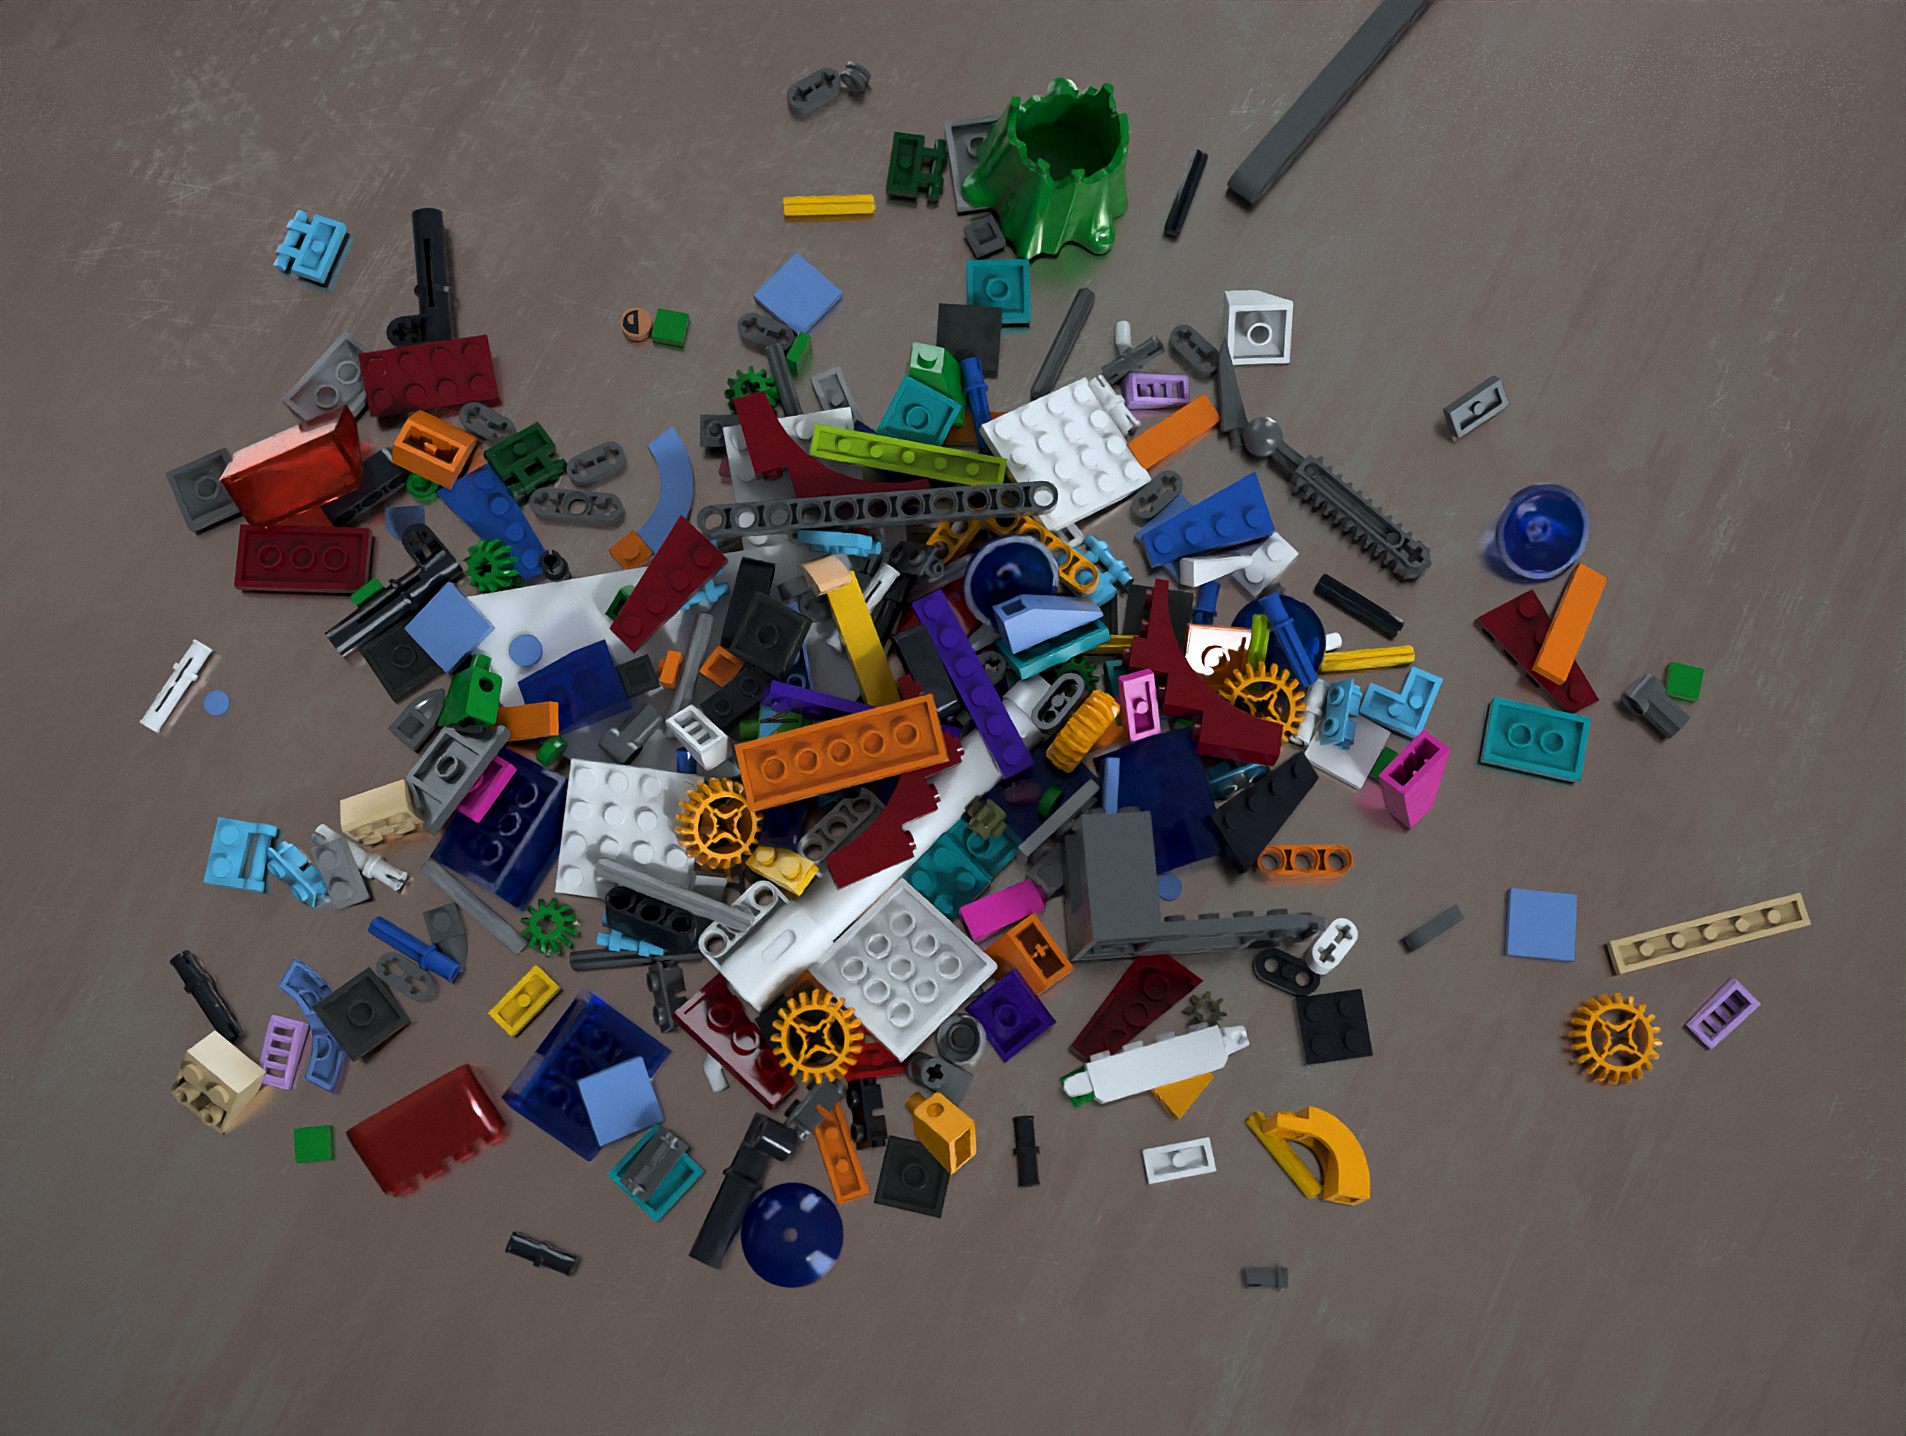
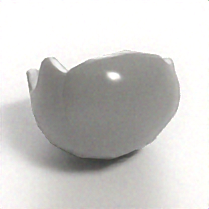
[935,1013,987,1065]

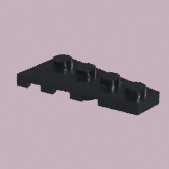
[1204,750,1319,875]

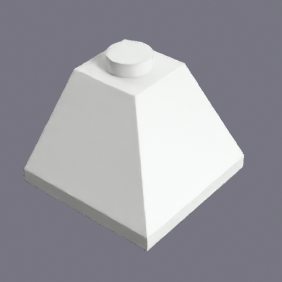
[1223,290,1293,365]

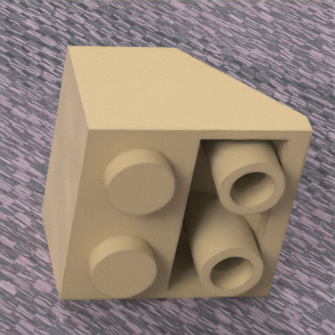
[340,779,423,845]
[170,1031,266,1135]

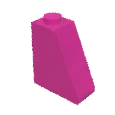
[1378,729,1450,829]
[958,878,1048,945]

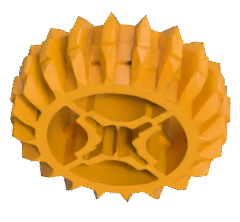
[1218,661,1306,743]
[1046,689,1120,773]
[674,777,765,869]
[770,989,864,1084]
[1568,993,1663,1085]

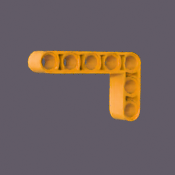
[926,484,1099,595]

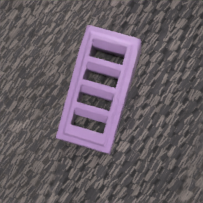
[1121,372,1190,410]
[1686,977,1761,1050]
[259,1015,310,1090]

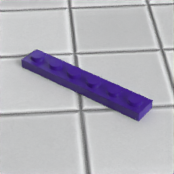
[911,589,1035,781]
[760,680,961,740]

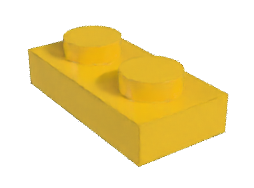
[745,837,819,896]
[488,964,562,1038]

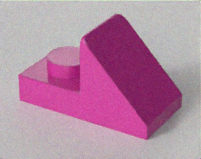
[1113,668,1161,741]

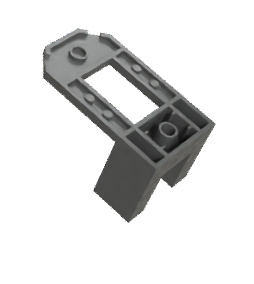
[1060,806,1326,961]

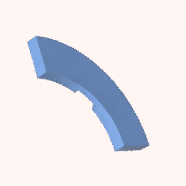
[637,427,694,555]
[278,958,348,1094]

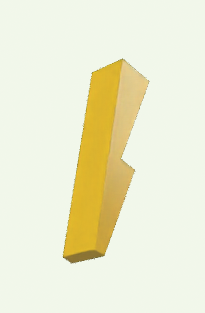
[825,570,900,707]

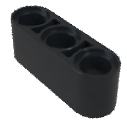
[315,447,411,527]
[720,556,776,648]
[891,623,961,719]
[605,887,697,955]

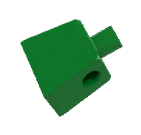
[438,654,503,728]

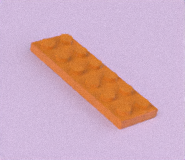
[734,693,949,812]

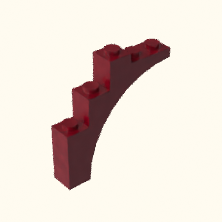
[733,390,931,535]
[1121,578,1283,767]
[824,674,965,891]

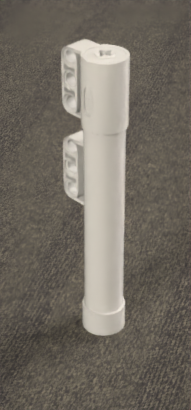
[698,675,1056,1014]

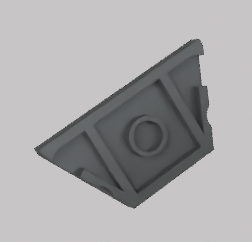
[405,725,513,837]

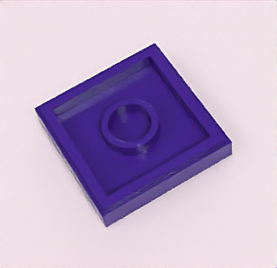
[965,968,1057,1062]

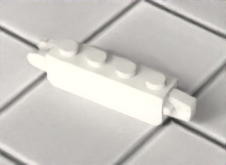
[1063,1021,1249,1104]

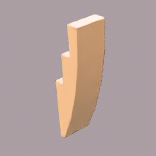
[797,553,853,597]

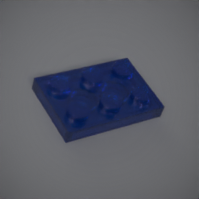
[982,734,1098,842]

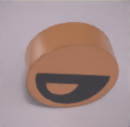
[620,307,653,341]

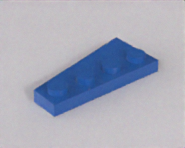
[435,463,545,585]
[1141,471,1275,568]

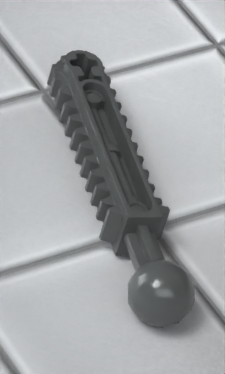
[1243,417,1432,579]

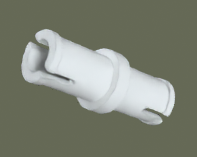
[1087,375,1141,436]
[1289,679,1330,746]

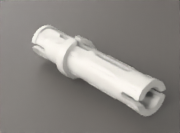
[825,562,900,654]
[139,639,213,733]
[311,824,407,891]

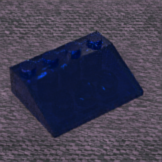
[1093,726,1227,877]
[430,746,569,908]
[501,987,672,1162]

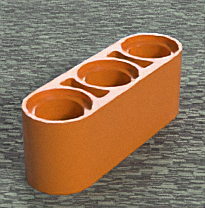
[1252,845,1354,880]

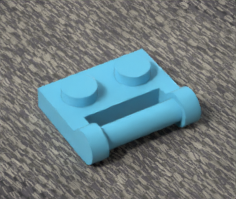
[203,817,278,893]

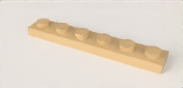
[1606,893,1811,975]

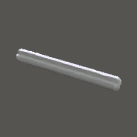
[594,858,754,932]

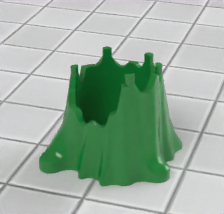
[961,77,1130,259]

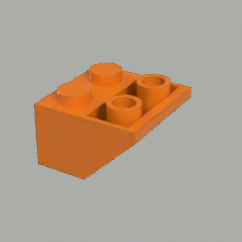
[391,410,479,490]
[984,913,1074,996]

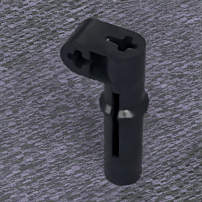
[386,208,454,348]
[324,524,463,659]
[688,1112,797,1270]

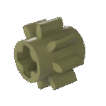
[966,799,1007,841]
[1184,991,1227,1028]

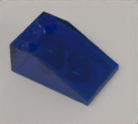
[517,639,633,744]

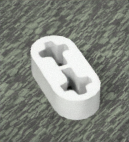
[1306,918,1358,974]

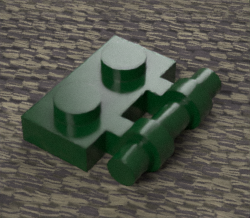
[886,132,948,201]
[483,421,567,499]

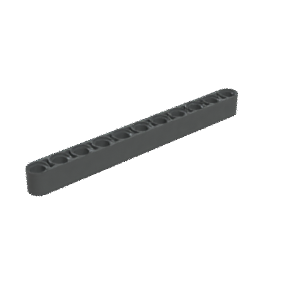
[1227,0,1430,204]
[696,481,1059,539]

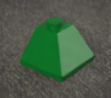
[905,342,967,428]

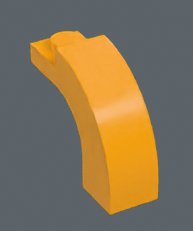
[1263,1106,1370,1206]

